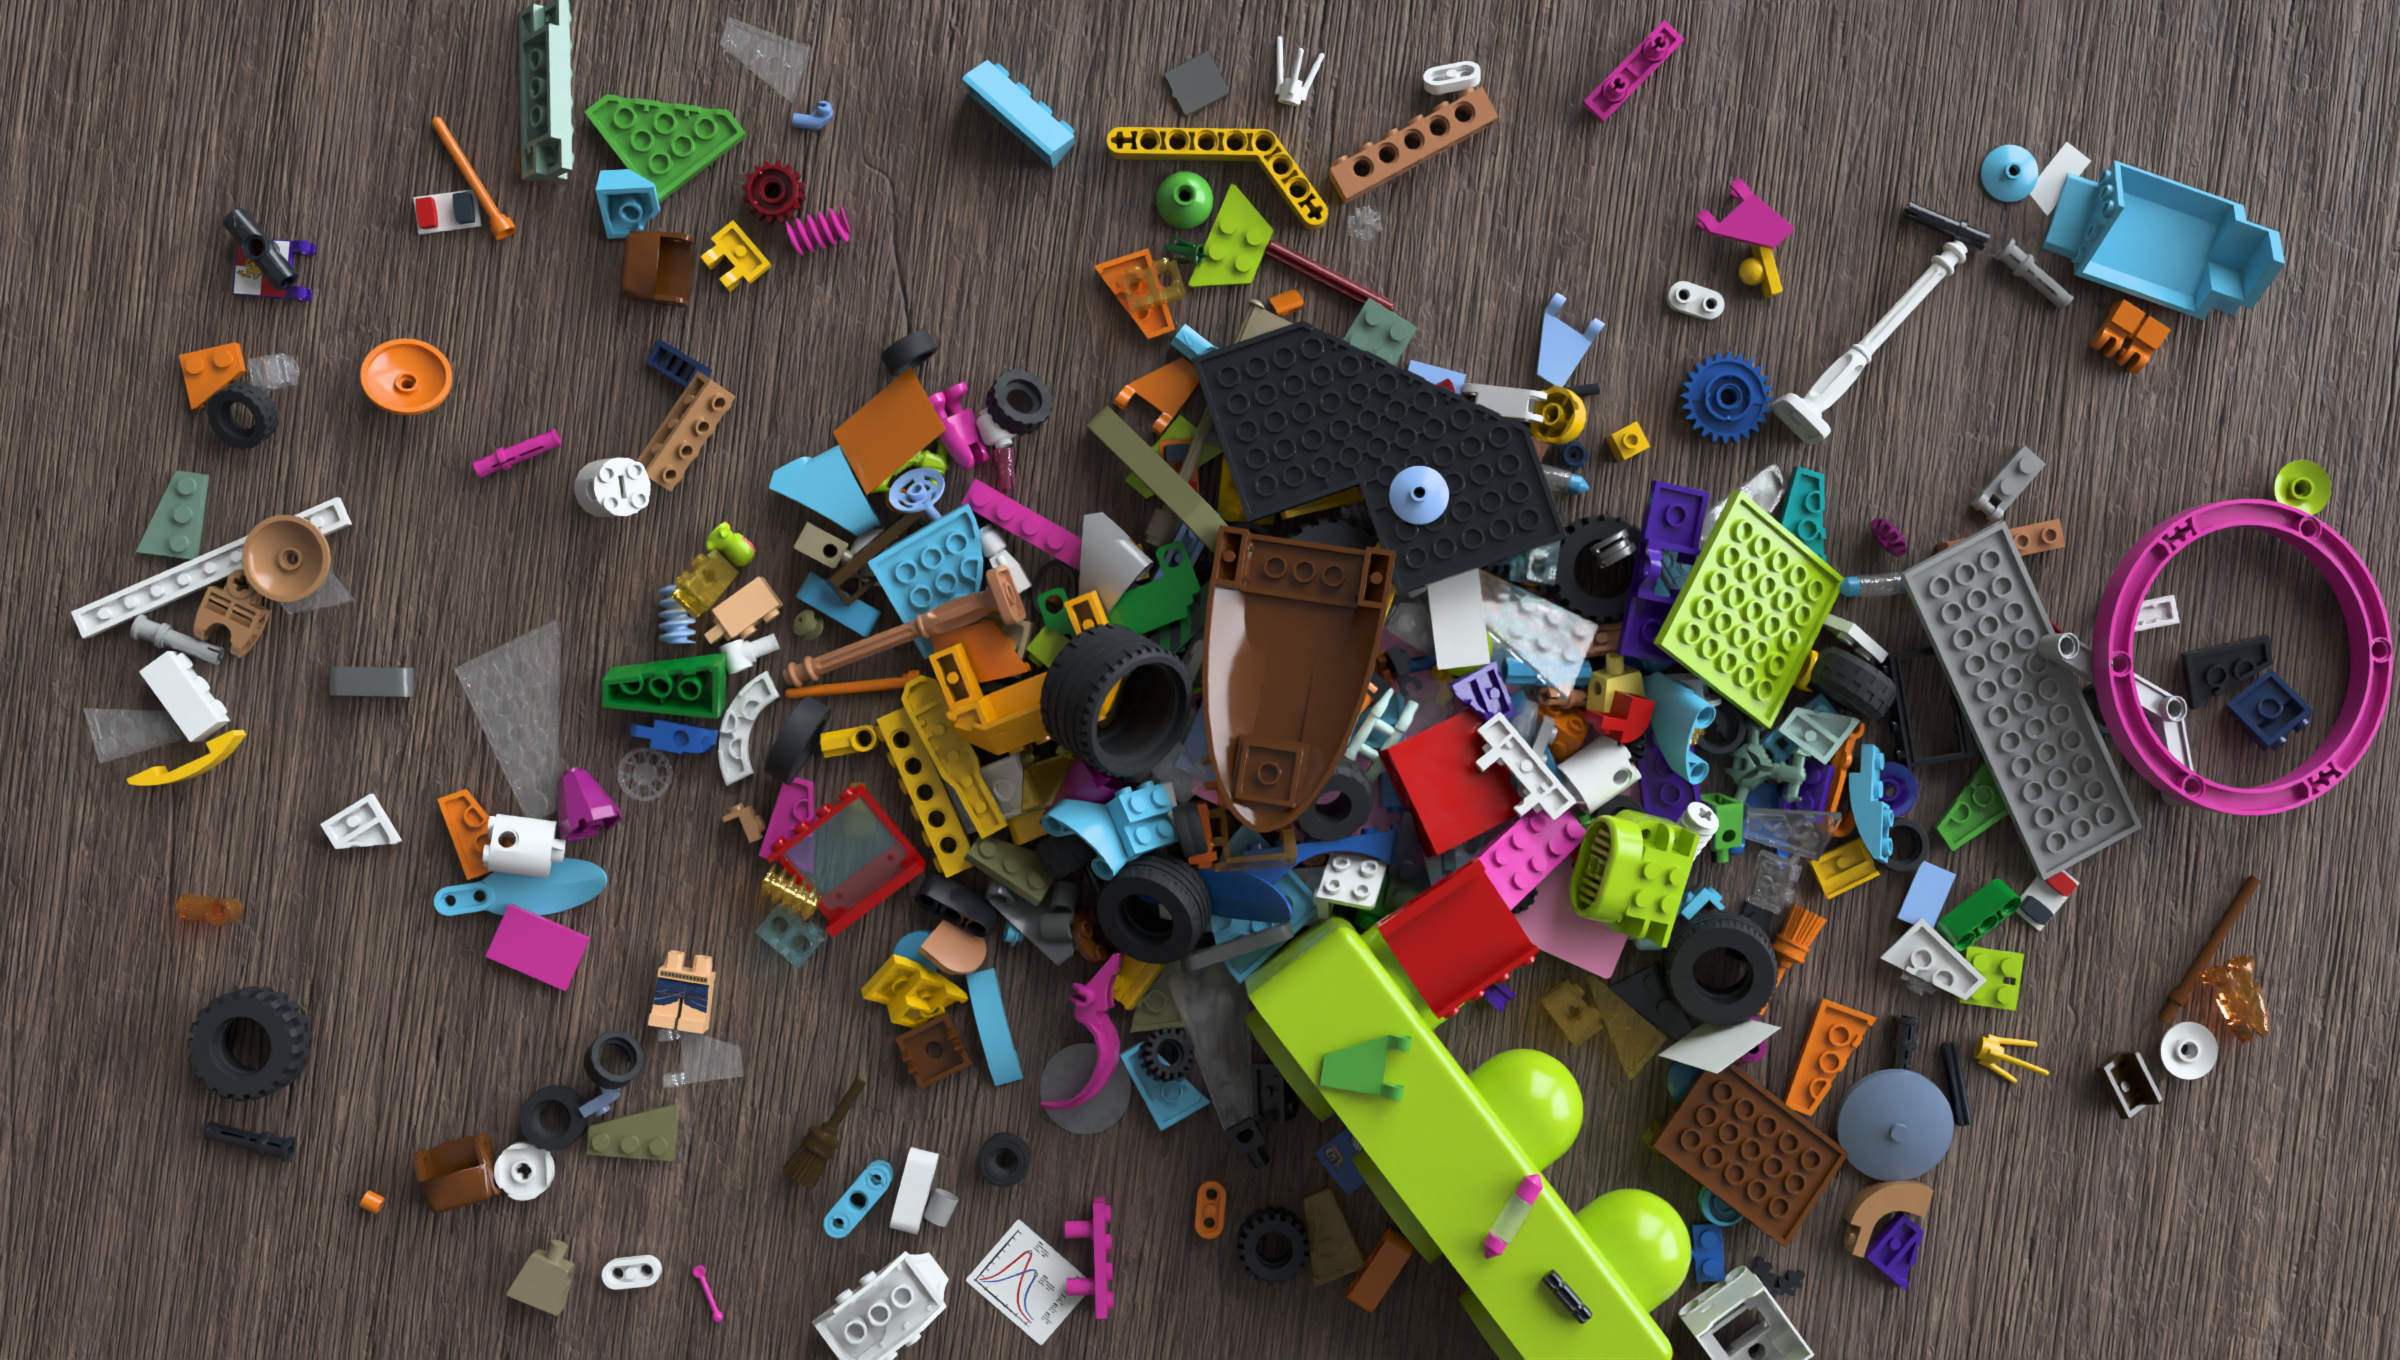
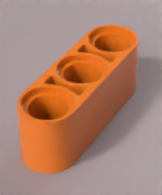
[1345,1227,1414,1313]

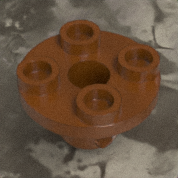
[1073,906,1115,965]

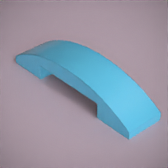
[966,968,1023,1086]

